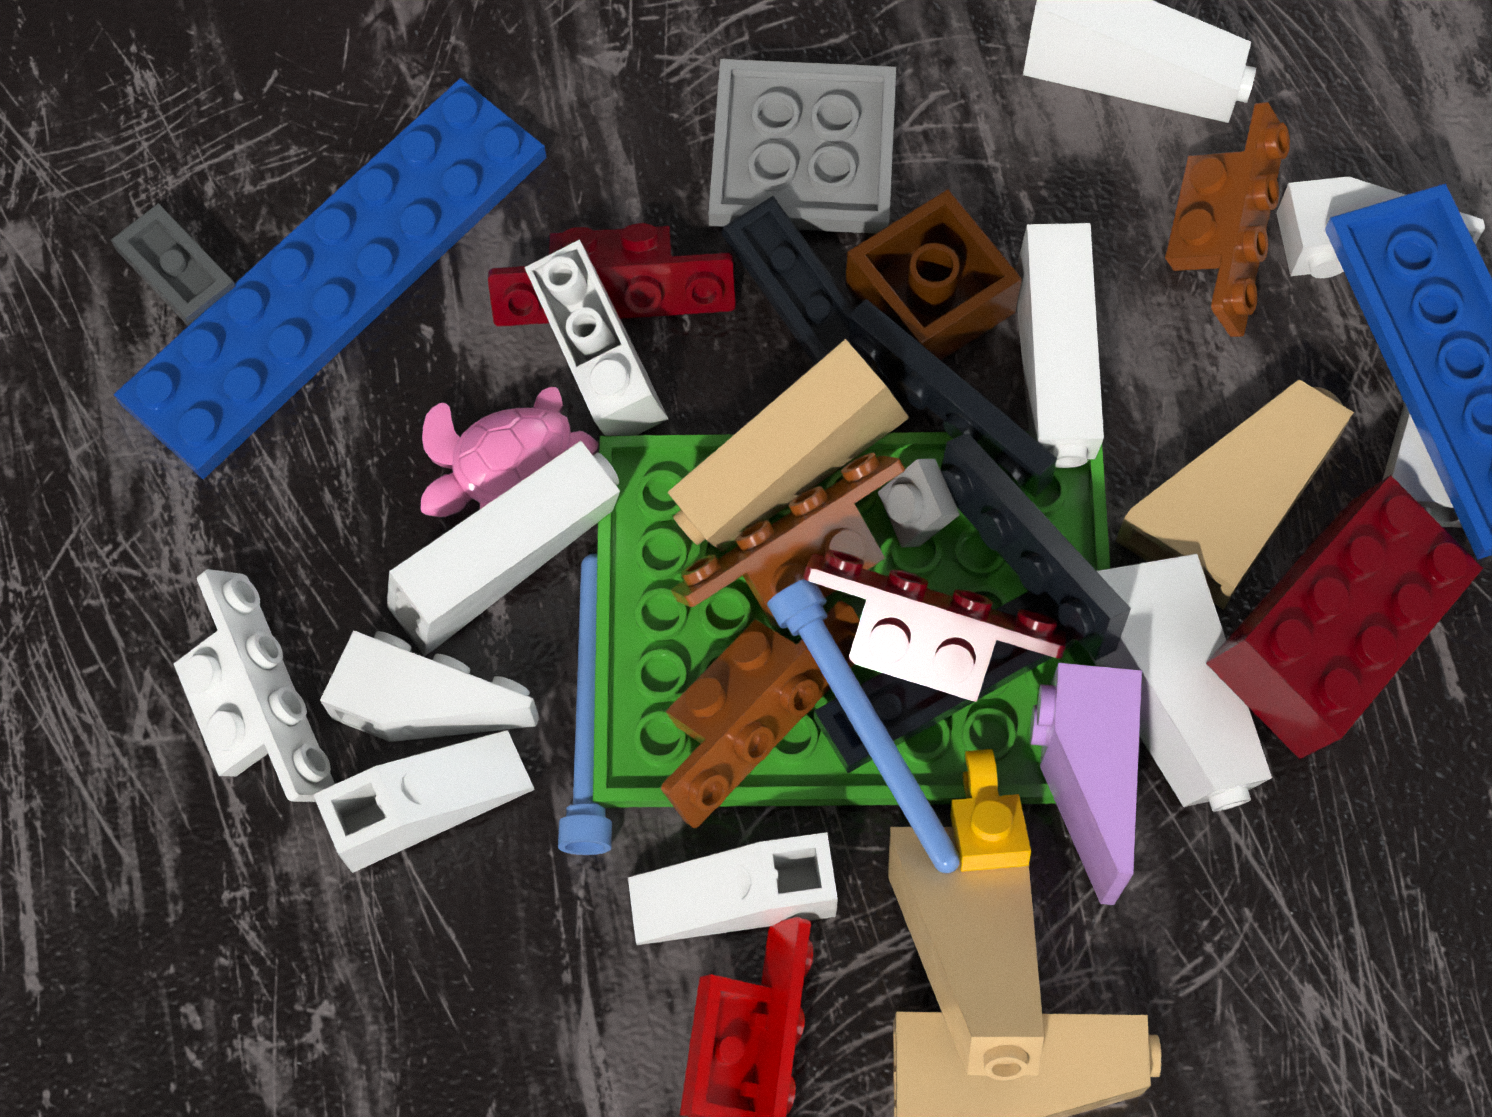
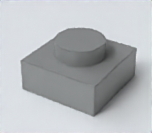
[878,459,960,547]

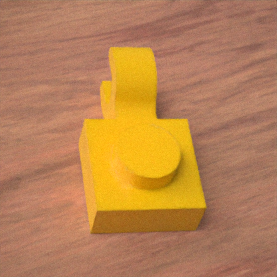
[950,749,1031,872]

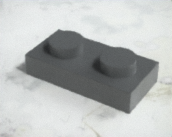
[111,203,236,326]

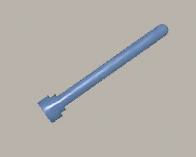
[558,554,612,855]
[767,579,960,873]

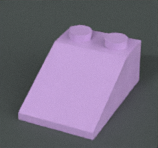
[1030,663,1142,905]

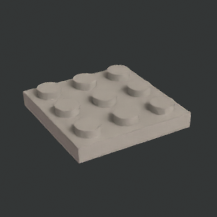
[708,59,896,234]

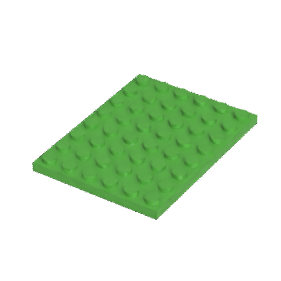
[593,431,1110,808]

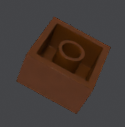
[846,189,1022,361]

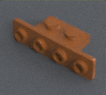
[1165,102,1290,337]
[671,453,906,628]
[661,601,860,828]

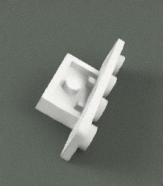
[174,569,335,802]

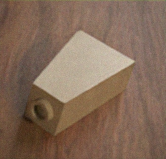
[667,339,909,552]
[1116,379,1354,609]
[888,827,1044,1081]
[893,1012,1161,1117]

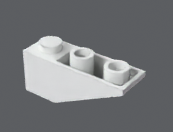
[1276,176,1485,278]
[524,240,668,436]
[320,630,540,742]
[313,730,535,873]
[628,832,838,945]

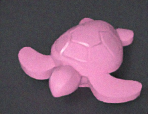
[421,387,599,517]

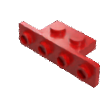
[680,917,813,1117]

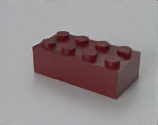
[1206,475,1483,759]

